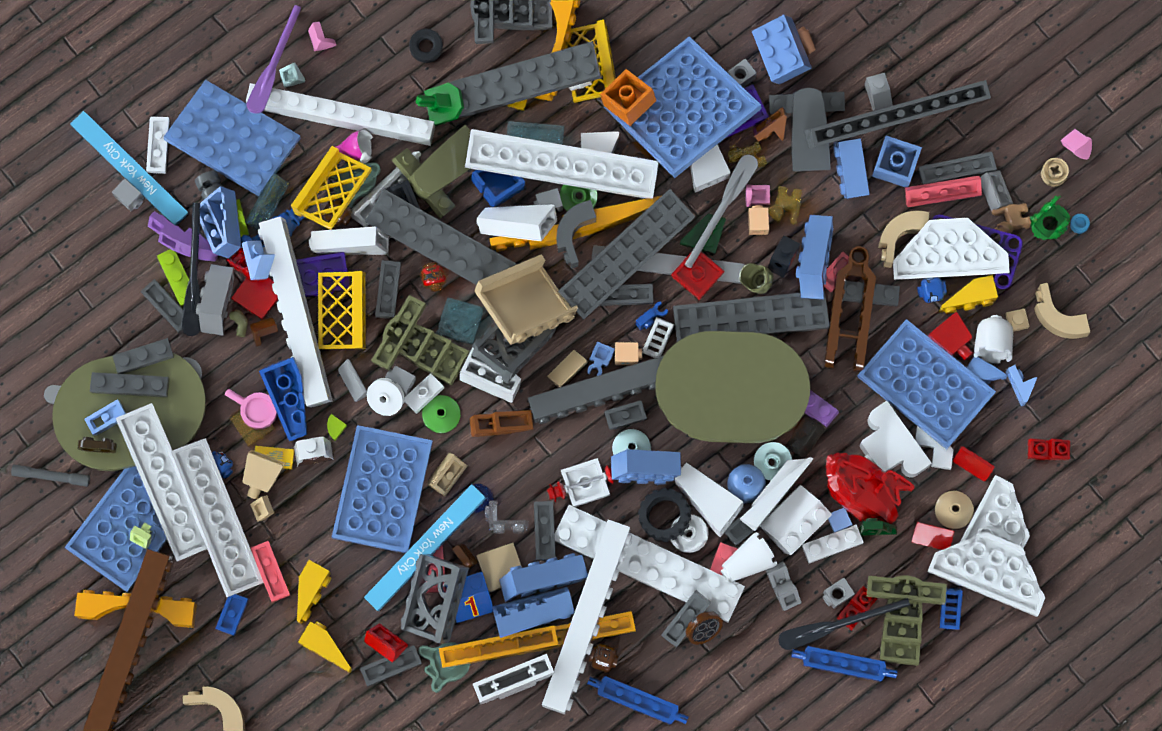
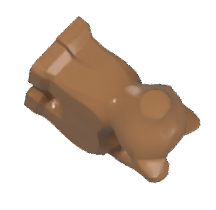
[992,203,1031,234]

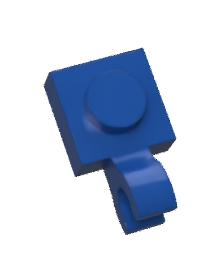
[636,301,668,331]

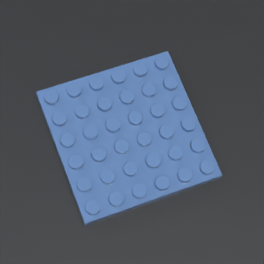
[603,37,762,178]

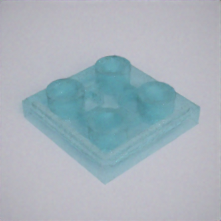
[436,297,484,345]

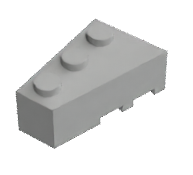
[196,264,234,336]

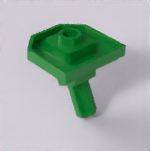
[415,83,464,126]

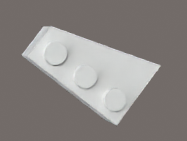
[460,339,521,403]

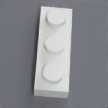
[146,117,170,174]
[802,525,864,564]

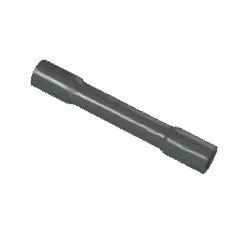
[11,464,90,487]

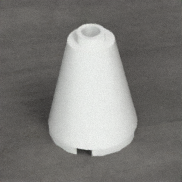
[721,532,777,582]

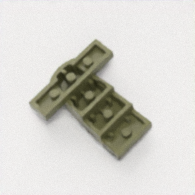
[392,125,471,219]
[371,295,470,386]
[866,576,947,666]

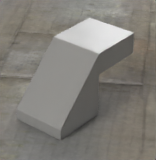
[766,562,801,611]

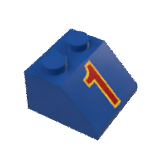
[446,572,493,623]

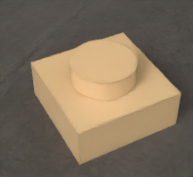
[1005,309,1030,332]
[250,496,274,522]

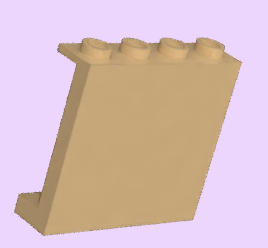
[475,254,578,345]

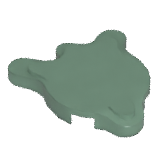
[328,161,381,208]
[418,642,471,693]

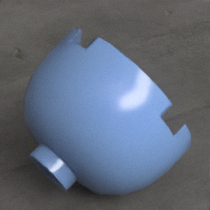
[727,464,766,503]

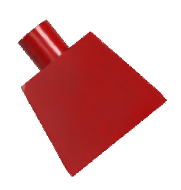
[928,312,973,360]

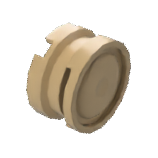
[1041,158,1069,187]

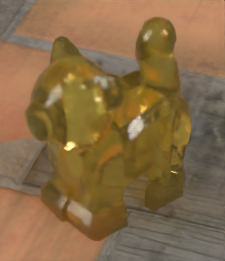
[728,141,767,170]
[768,186,802,225]

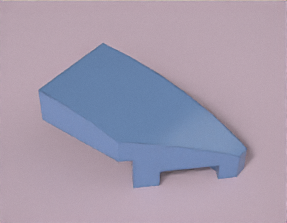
[967,357,1007,384]

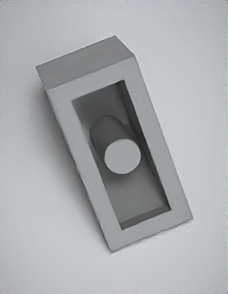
[864,73,893,111]

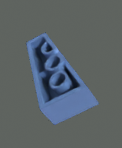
[796,215,834,300]
[499,553,588,602]
[492,587,575,638]

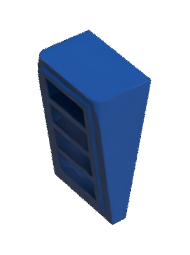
[939,588,963,630]

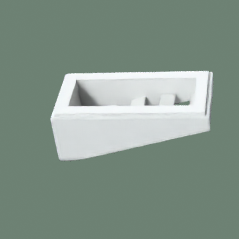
[642,317,675,358]

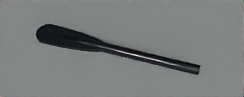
[182,203,201,336]
[778,598,910,650]

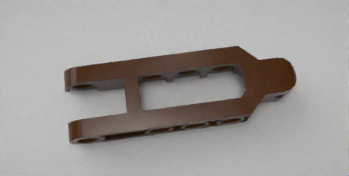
[824,246,876,372]

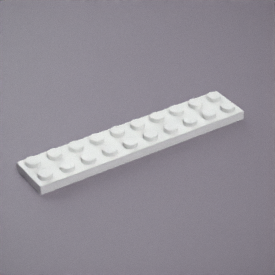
[465,129,658,199]
[554,505,745,622]

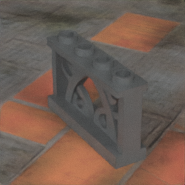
[472,323,556,383]
[401,554,469,643]

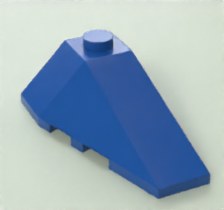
[259,357,307,442]

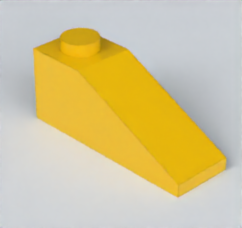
[298,621,352,673]

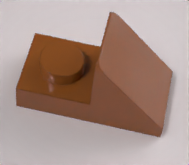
[753,107,787,142]

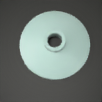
[612,429,651,455]
[754,442,792,481]

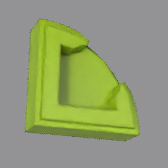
[327,414,347,441]

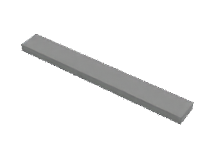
[592,245,744,284]

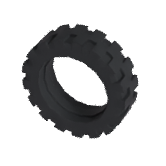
[638,488,691,542]

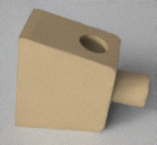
[243,450,286,499]

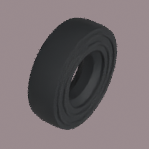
[409,29,443,63]

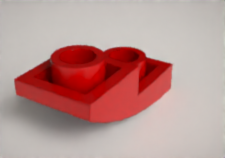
[1028,438,1070,460]
[836,586,878,631]

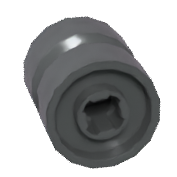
[194,170,224,200]

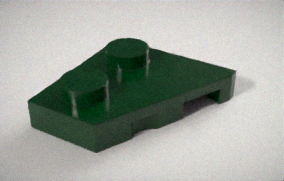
[680,213,726,255]
[859,518,897,536]

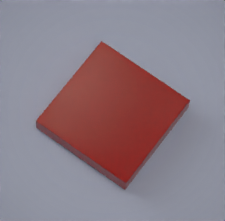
[671,252,725,301]
[231,277,278,320]

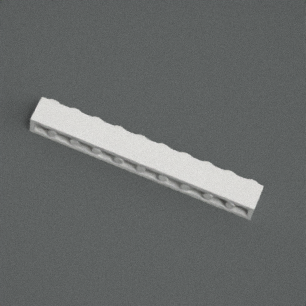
[246,83,435,146]
[258,217,333,408]
[542,520,632,714]

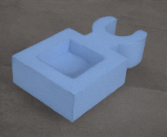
[587,342,615,376]

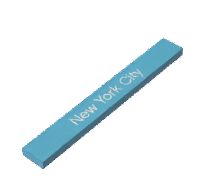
[70,111,189,226]
[364,484,486,611]

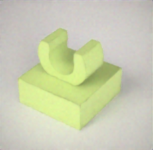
[130,523,152,550]

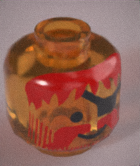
[420,262,447,292]

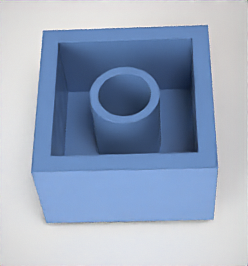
[872,136,922,187]

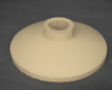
[935,491,974,529]

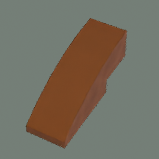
[469,410,533,437]

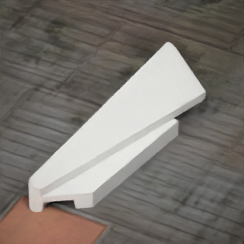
[350,151,421,227]
[740,457,813,531]

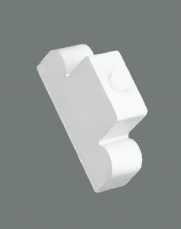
[860,401,932,477]
[473,654,554,704]

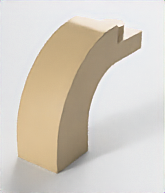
[878,211,929,268]
[1034,283,1090,339]
[183,687,245,731]

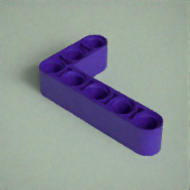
[932,215,1023,289]

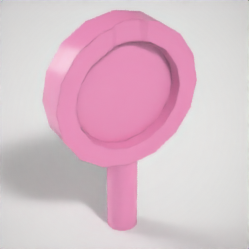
[225,389,277,429]

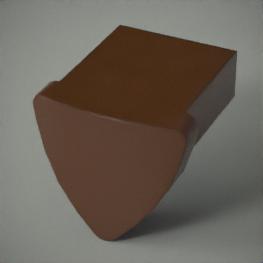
[250,317,278,347]
[452,544,478,571]

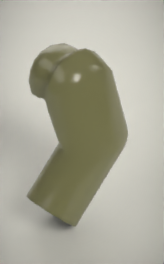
[229,309,248,337]

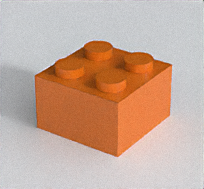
[600,69,656,126]

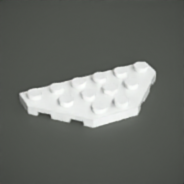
[893,218,1010,280]
[948,475,1030,586]
[927,532,1045,617]

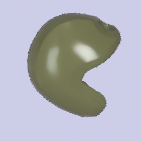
[739,263,774,294]

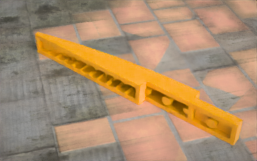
[490,196,661,252]
[439,611,636,668]

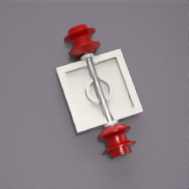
[547,458,614,507]

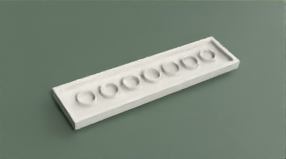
[116,403,207,562]
[169,438,264,597]

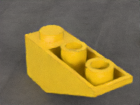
[939,275,998,314]
[297,560,331,624]

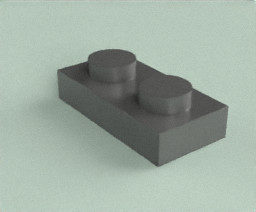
[604,400,647,430]

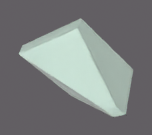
[279,63,305,87]

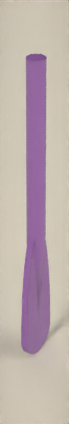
[247,5,301,114]

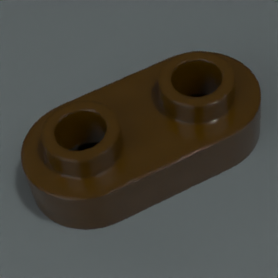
[77,437,117,453]

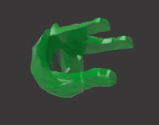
[1030,196,1070,240]

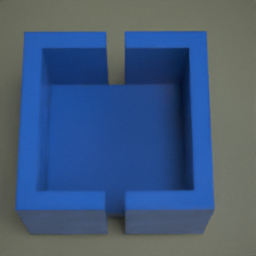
[471,170,525,207]

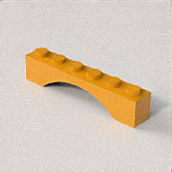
[533,0,580,101]
[74,590,197,628]

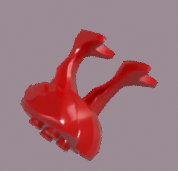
[826,453,914,524]

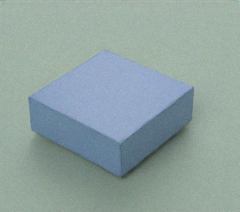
[828,508,852,533]

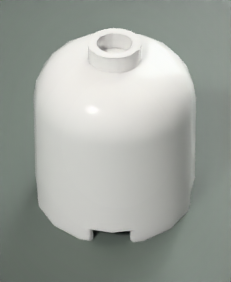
[974,315,1013,364]

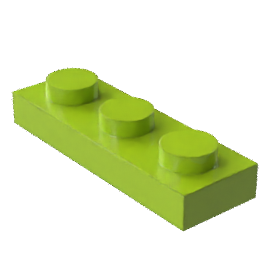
[157,249,189,307]

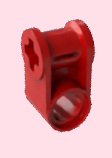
[226,248,251,280]

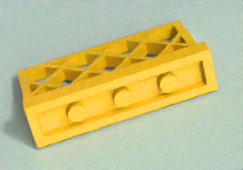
[566,20,616,103]
[291,146,372,230]
[318,271,366,349]

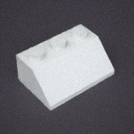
[760,485,832,555]

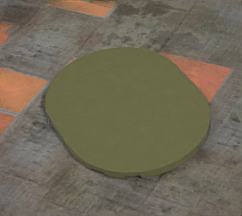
[655,331,810,443]
[53,353,206,471]

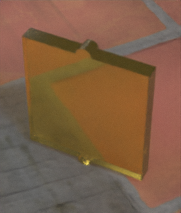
[230,412,275,447]

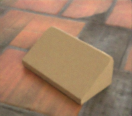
[547,350,588,388]
[427,453,468,496]

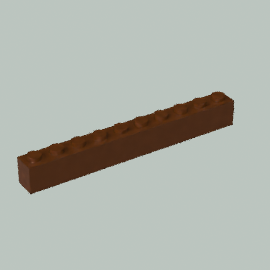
[83,549,174,731]

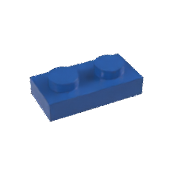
[215,594,249,636]

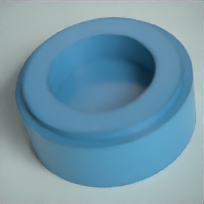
[1070,214,1090,234]

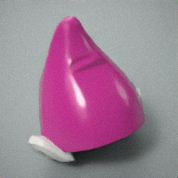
[335,130,373,164]

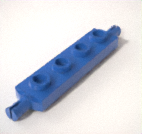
[791,646,897,682]
[587,676,689,725]

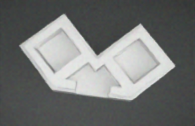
[915,426,953,470]

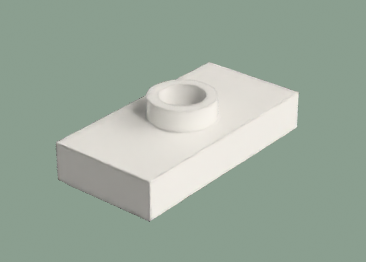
[404,373,444,414]

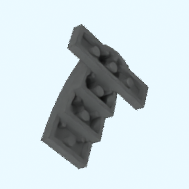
[470,0,553,44]
[769,88,845,171]

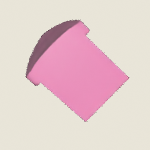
[308,22,336,51]
[1061,129,1092,160]
[745,184,770,207]

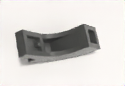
[556,200,596,269]

